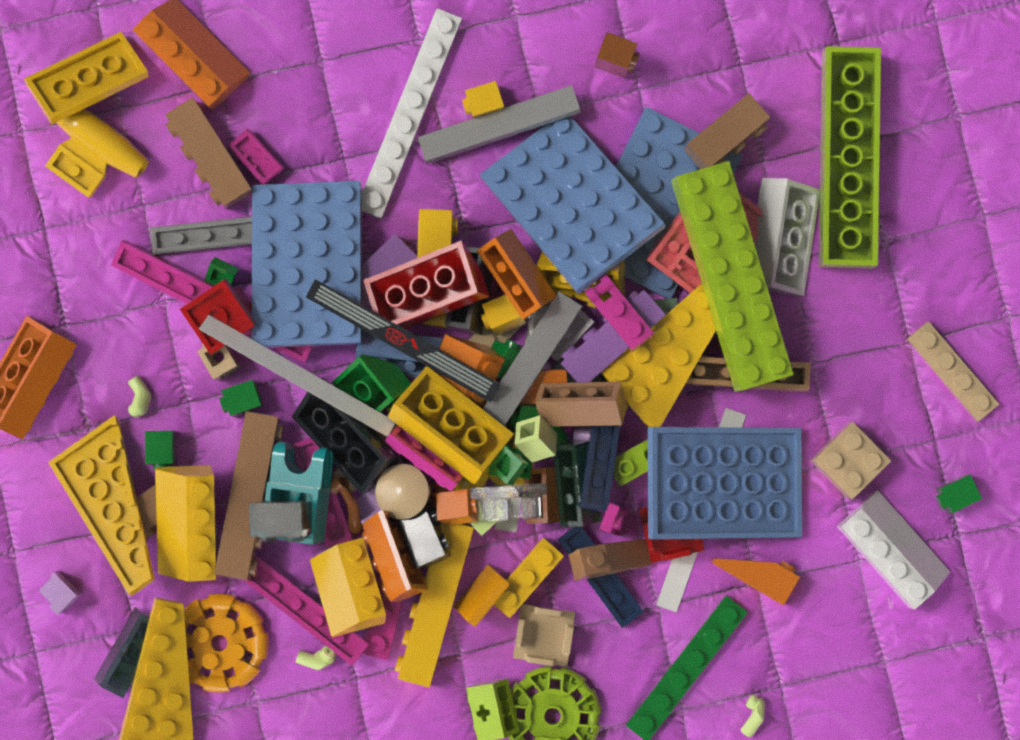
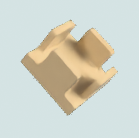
[513,604,575,667]

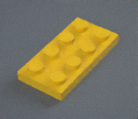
[24,32,149,124]

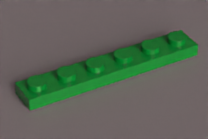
[625,595,748,740]

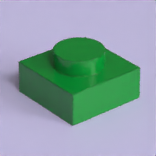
[205,257,239,287]
[489,445,528,485]

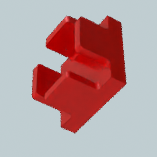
[180,278,257,355]
[638,507,704,563]

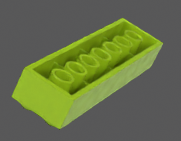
[819,46,881,269]
[671,161,794,392]

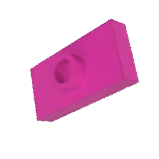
[228,128,285,185]

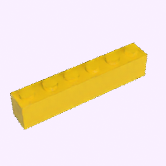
[395,523,474,688]

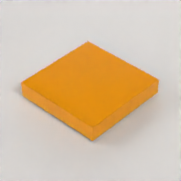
[453,564,509,627]

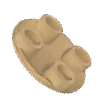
[375,464,431,520]

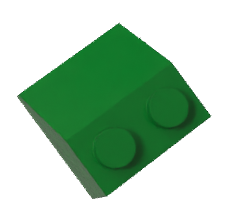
[331,354,411,413]

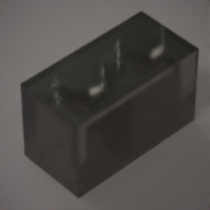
[249,501,312,542]

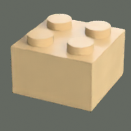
[809,422,891,500]

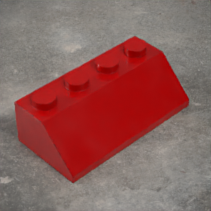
[363,241,489,330]

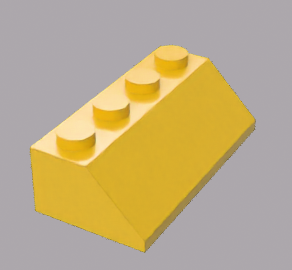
[387,366,514,485]
[155,465,216,582]

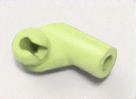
[128,375,152,418]
[296,646,336,670]
[741,694,766,737]

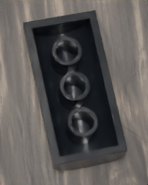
[292,378,399,495]

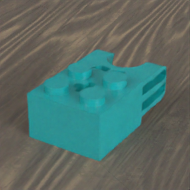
[261,441,333,545]

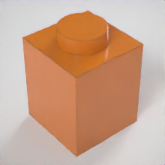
[436,489,481,526]

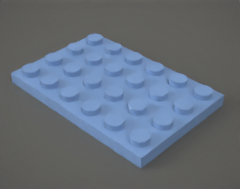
[616,107,743,299]
[479,116,666,294]
[252,181,363,347]
[648,427,802,539]

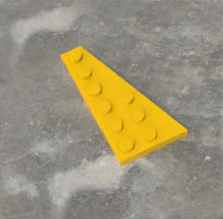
[600,284,716,427]
[48,415,155,596]
[119,597,193,740]

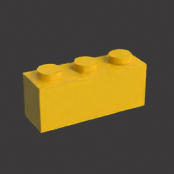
[494,537,564,618]

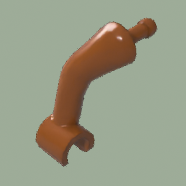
[330,476,364,534]

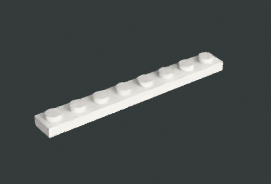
[362,8,462,219]

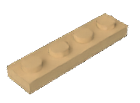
[906,321,999,422]

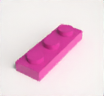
[385,426,463,491]

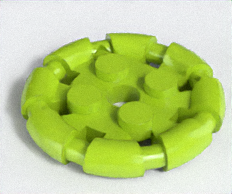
[508,666,602,740]

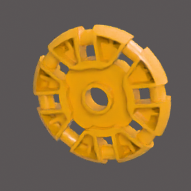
[184,593,269,693]

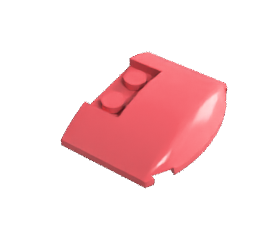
[646,192,762,293]

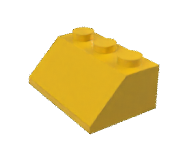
[310,538,386,638]

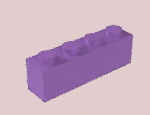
[362,234,417,311]
[561,290,666,383]

